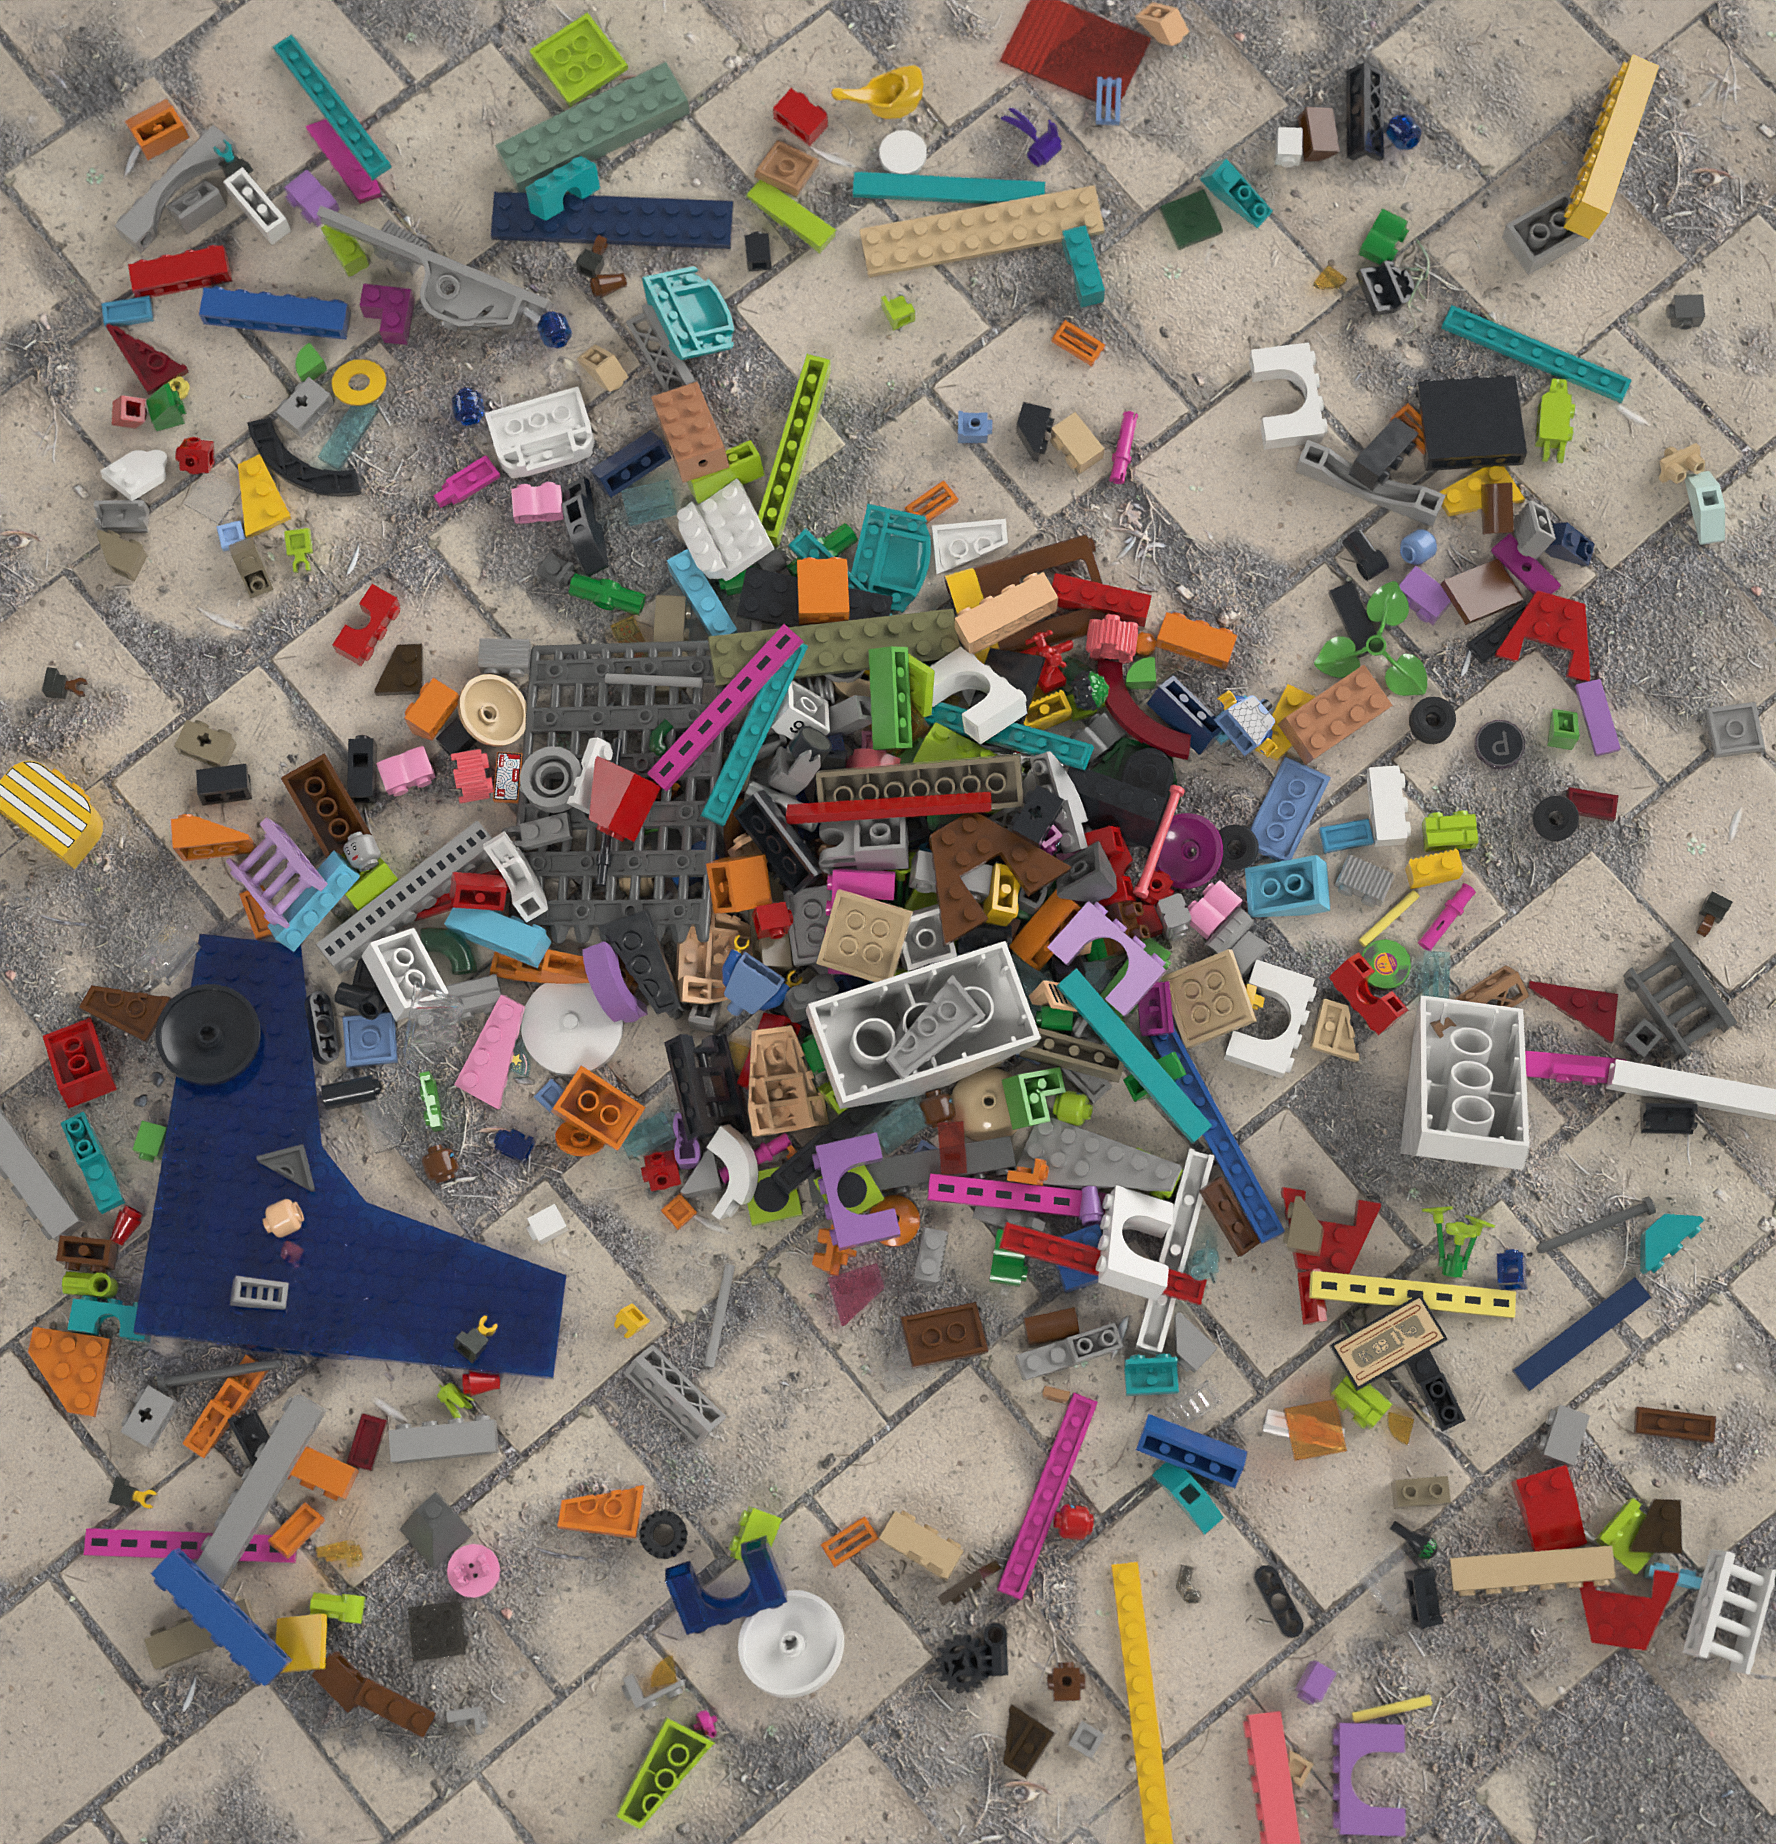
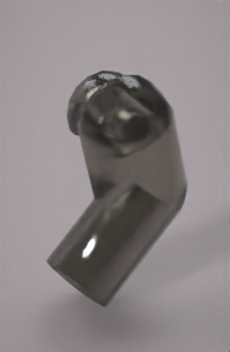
[1176,1564,1201,1604]

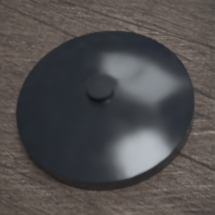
[155,984,261,1086]

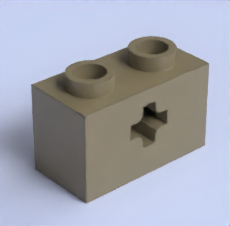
[174,720,237,767]
[1391,1476,1451,1509]

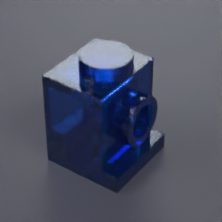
[493,1129,536,1165]
[1497,1249,1528,1291]

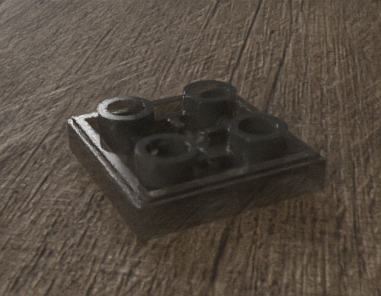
[408,1601,467,1662]

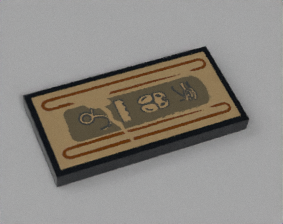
[1329,1294,1448,1392]

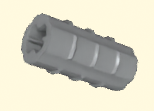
[1204,908,1254,956]

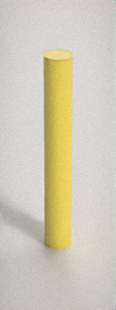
[1358,890,1420,947]
[1351,1695,1432,1723]

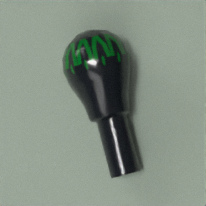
[1390,1521,1438,1559]

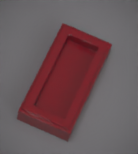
[1566,787,1619,822]
[346,1413,388,1471]

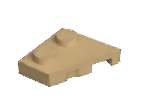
[1310,998,1359,1062]

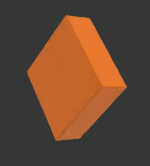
[661,1193,698,1230]

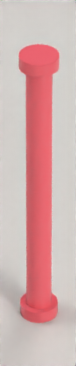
[1133,785,1185,899]

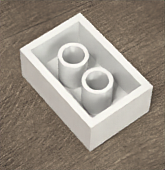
[362,928,448,1021]

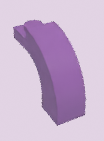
[582,941,648,1023]

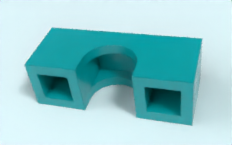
[526,156,600,221]
[1061,225,1105,308]
[67,1295,156,1343]

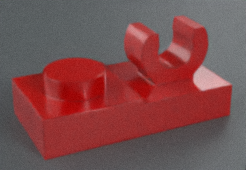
[1297,1269,1327,1325]

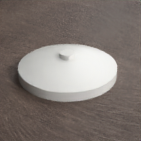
[521,983,624,1077]
[738,1590,844,1698]

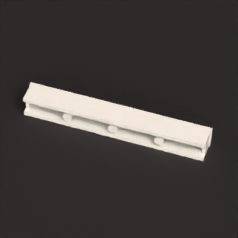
[1605,1059,1776,1121]
[1135,1149,1215,1355]

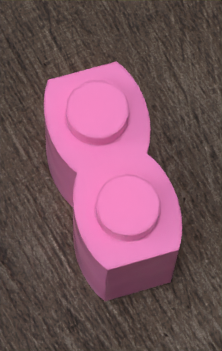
[511,482,564,524]
[377,746,436,796]
[1187,881,1243,940]

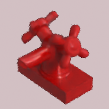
[1020,630,1074,694]

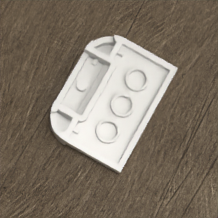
[485,386,594,478]
[677,479,774,581]

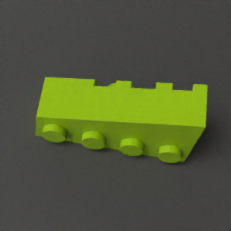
[615,1717,715,1830]

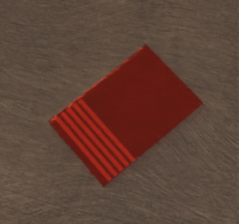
[1000,0,1152,110]

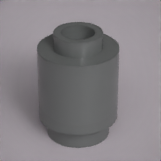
[751,546,789,573]

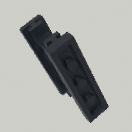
[664,1034,749,1141]

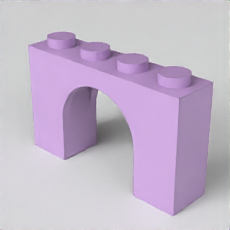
[1047,901,1167,1017]

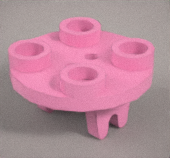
[447,1544,500,1598]

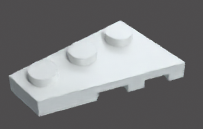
[932,519,1008,576]
[567,737,613,814]

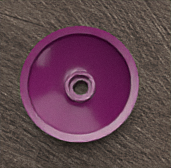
[1151,813,1223,889]

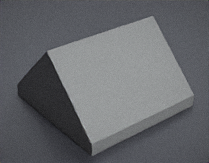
[166,179,227,235]

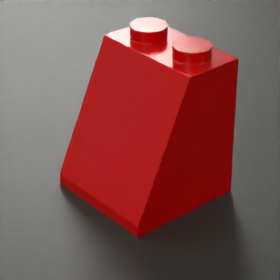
[589,756,661,842]

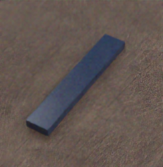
[1512,1277,1652,1392]

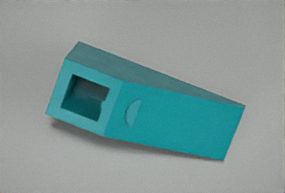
[1199,158,1273,228]

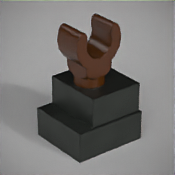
[576,235,608,278]
[42,667,88,699]
[1696,891,1733,937]

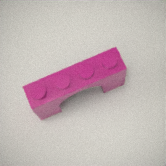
[824,869,895,975]

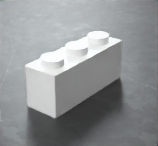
[223,167,291,245]
[1366,765,1411,847]

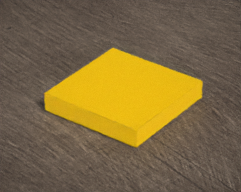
[276,1614,327,1673]

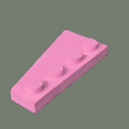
[454,995,525,1109]

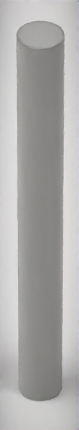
[605,673,703,688]
[704,1264,735,1368]

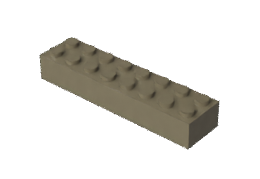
[816,754,1025,824]

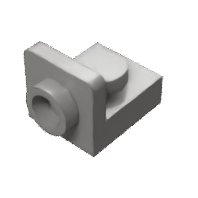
[446,1706,488,1735]

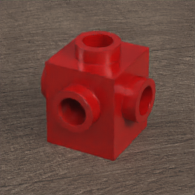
[175,437,215,474]
[1135,870,1175,908]
[641,1149,682,1191]

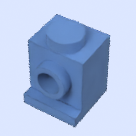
[958,411,992,443]

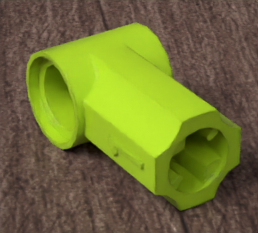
[62,1271,118,1300]
[310,1592,366,1624]

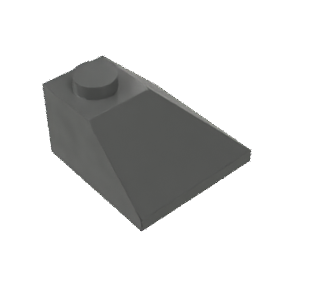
[1056,841,1117,903]
[399,1492,474,1569]

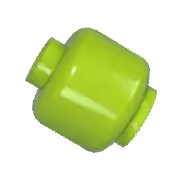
[1053,1090,1093,1126]

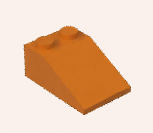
[171,814,257,861]
[550,1066,646,1151]

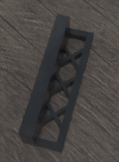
[1346,63,1384,161]

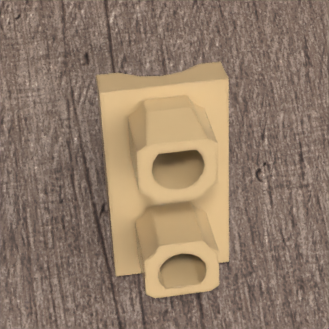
[1659,443,1705,484]

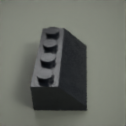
[1067,766,1166,848]
[733,790,824,895]

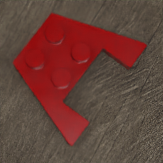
[1494,590,1590,682]
[1281,1187,1381,1275]
[1579,1570,1680,1651]

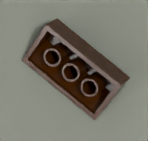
[281,753,372,860]

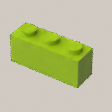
[687,440,765,504]

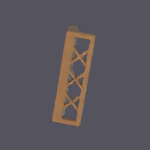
[1430,965,1529,1038]

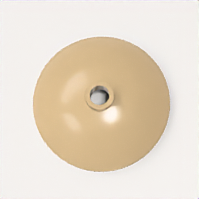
[458,674,527,747]
[951,1068,1019,1142]

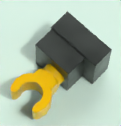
[453,1316,497,1364]
[108,1477,158,1509]

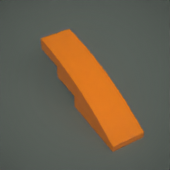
[489,949,589,984]
[182,1354,269,1458]

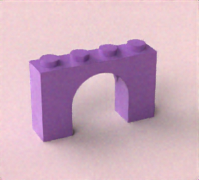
[812,1132,901,1251]
[1332,1723,1405,1836]

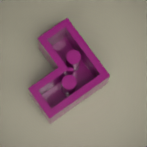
[359,283,415,345]

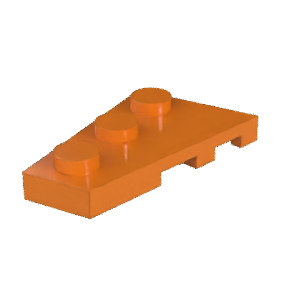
[557,1485,645,1539]

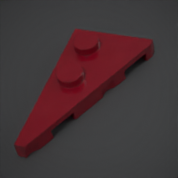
[105,323,189,396]
[1527,981,1618,1044]

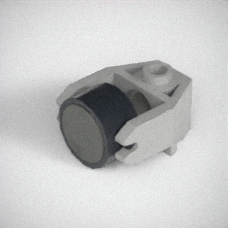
[767,726,832,797]

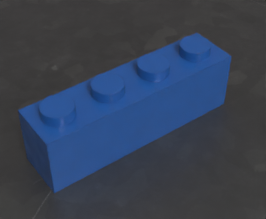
[1136,1414,1247,1488]

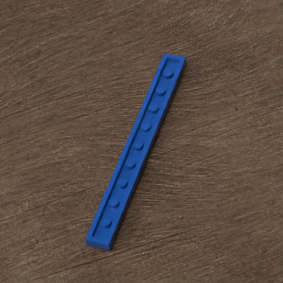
[1149,1026,1285,1245]

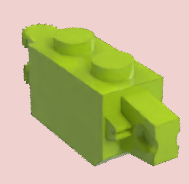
[1535,379,1575,464]

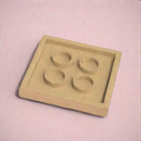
[816,889,913,982]
[1161,949,1257,1049]

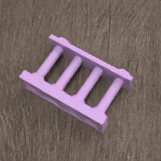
[226,817,328,929]

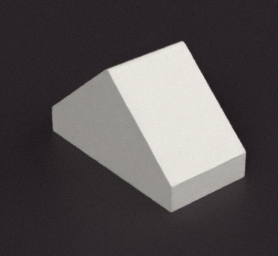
[806,941,1041,1109]
[1400,995,1529,1170]

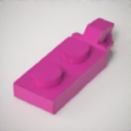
[434,455,501,508]

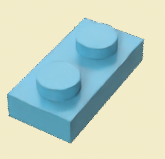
[1643,1562,1702,1591]

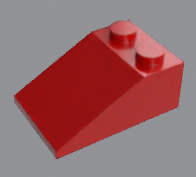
[42,1017,117,1109]
[1511,1465,1587,1552]

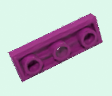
[1491,533,1562,595]

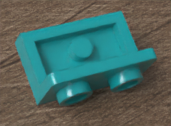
[1124,1353,1179,1396]

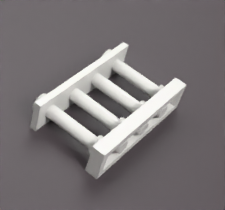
[1683,1549,1776,1675]

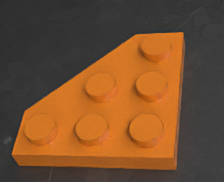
[28,1327,112,1417]

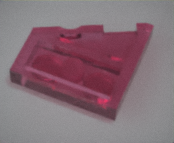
[827,1263,885,1326]

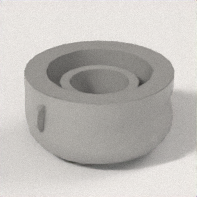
[519,746,583,813]

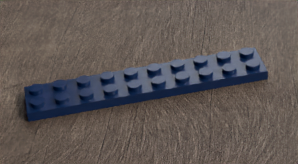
[490,192,734,249]

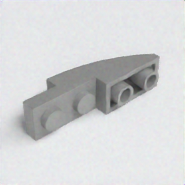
[1030,751,1088,854]
[1015,1323,1123,1382]

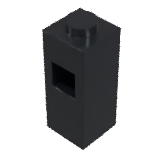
[347,735,377,803]

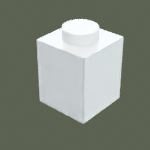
[1275,127,1302,167]
[526,1204,569,1245]

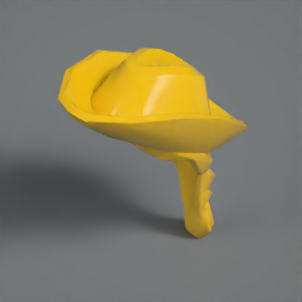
[831,65,924,119]

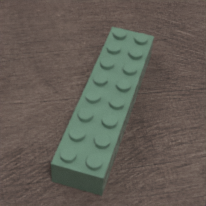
[495,62,690,193]

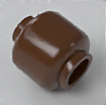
[919,1089,956,1129]
[421,1144,459,1184]

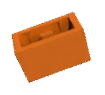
[124,99,189,161]
[404,677,459,741]
[706,854,773,914]

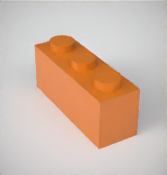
[1155,612,1237,670]
[1009,889,1082,972]
[287,1446,360,1501]

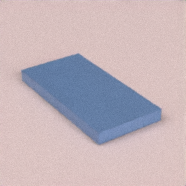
[1250,756,1331,862]

